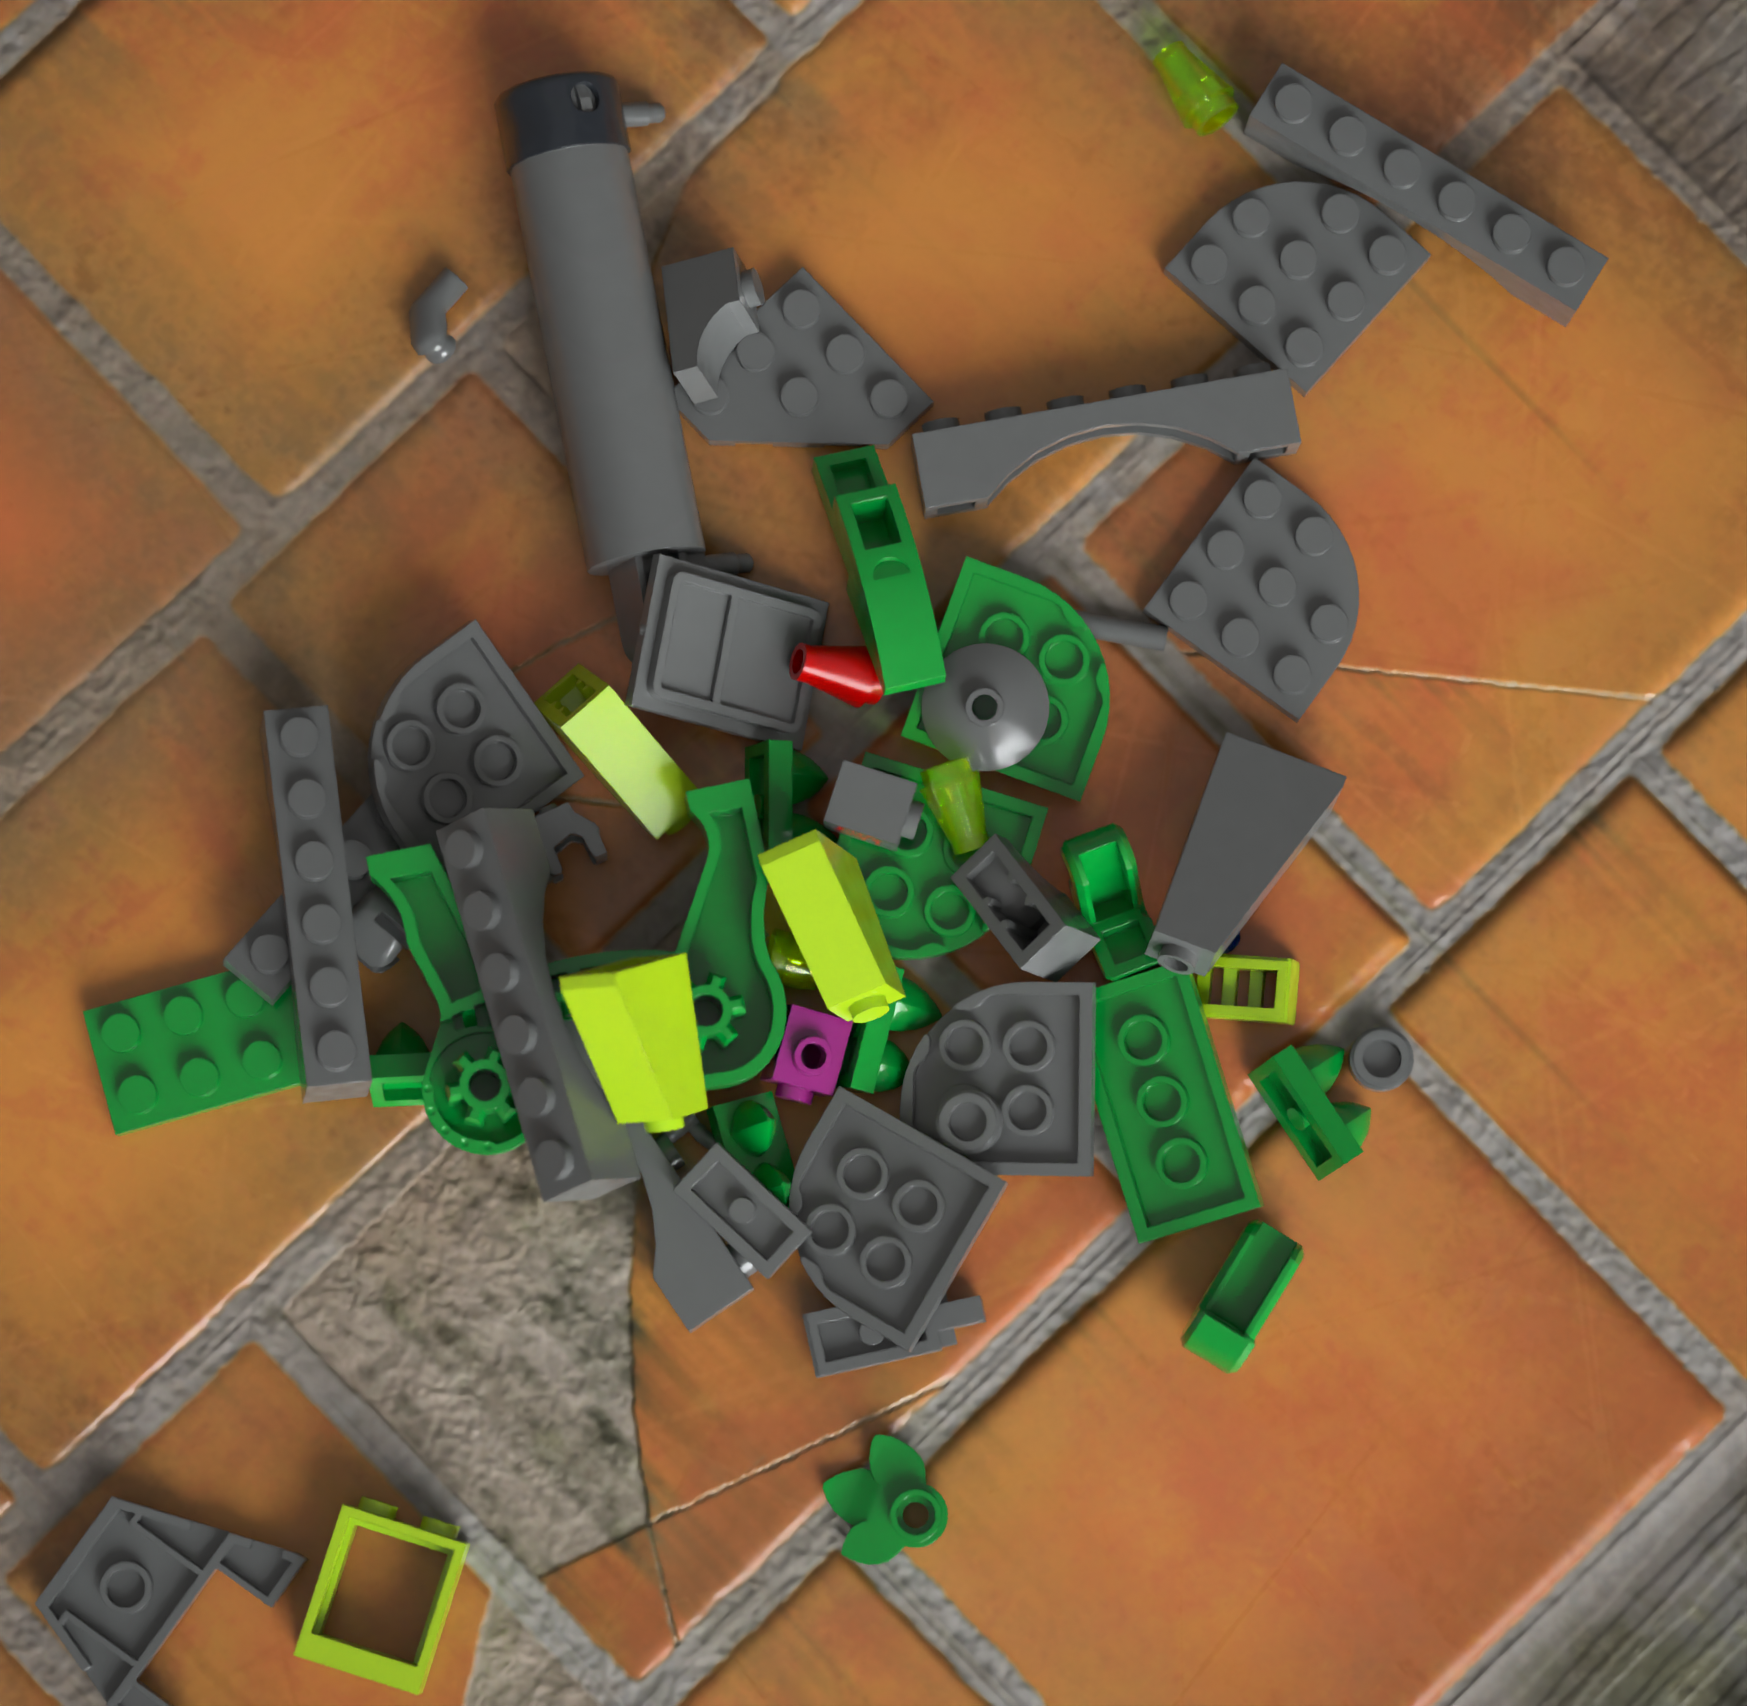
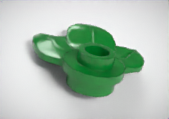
[823,1435,948,1565]

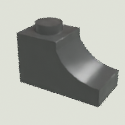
[661,247,765,404]
[950,834,1101,982]

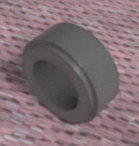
[1348,1027,1414,1092]
[936,1089,1003,1154]

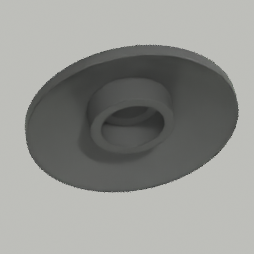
[922,643,1049,771]

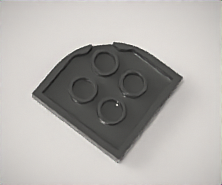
[1163,182,1431,397]
[1143,457,1359,723]
[368,619,584,878]
[900,982,1096,1177]
[789,1086,1009,1352]

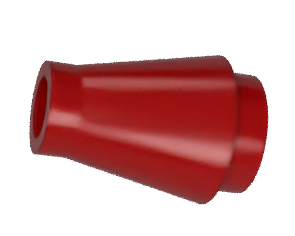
[789,643,883,708]

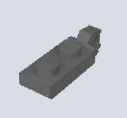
[803,1293,986,1379]

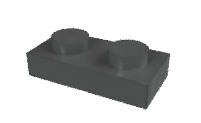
[673,1142,813,1279]

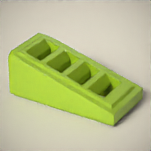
[1197,954,1300,1025]

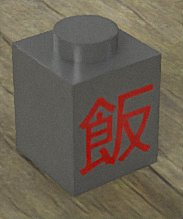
[823,760,925,852]

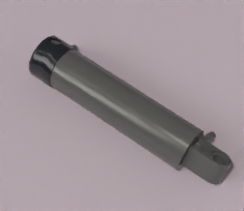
[494,71,754,663]

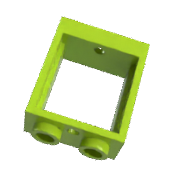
[294,1496,471,1695]

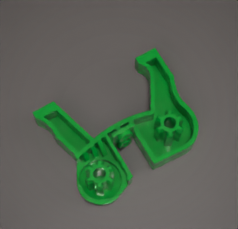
[366,779,787,1155]

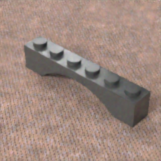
[1244,63,1608,327]
[911,363,1301,519]
[260,705,372,1103]
[436,807,641,1202]
[564,1020,757,1333]

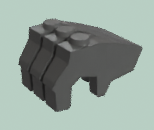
[535,802,608,885]

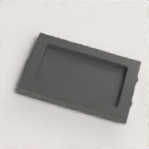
[625,554,829,751]

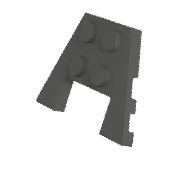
[35,1496,308,1706]

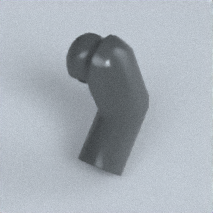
[409,268,468,364]

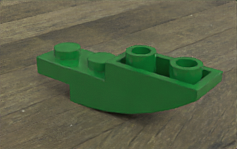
[811,445,946,696]

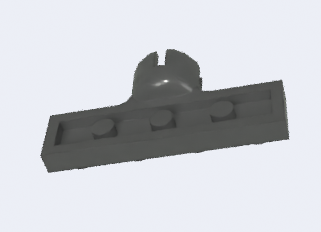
[223,794,409,1006]

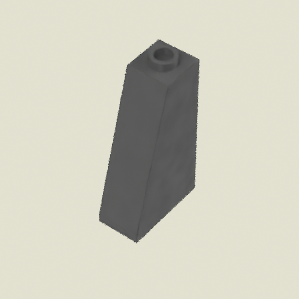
[1145,732,1347,977]

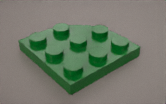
[901,556,1110,802]
[837,752,1049,960]

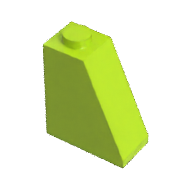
[534,663,697,840]
[757,829,906,1023]
[559,953,708,1133]

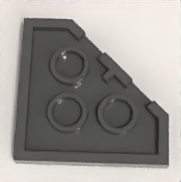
[674,267,934,449]

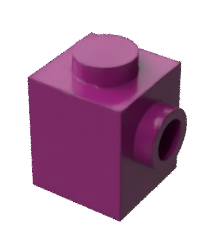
[760,1004,853,1105]

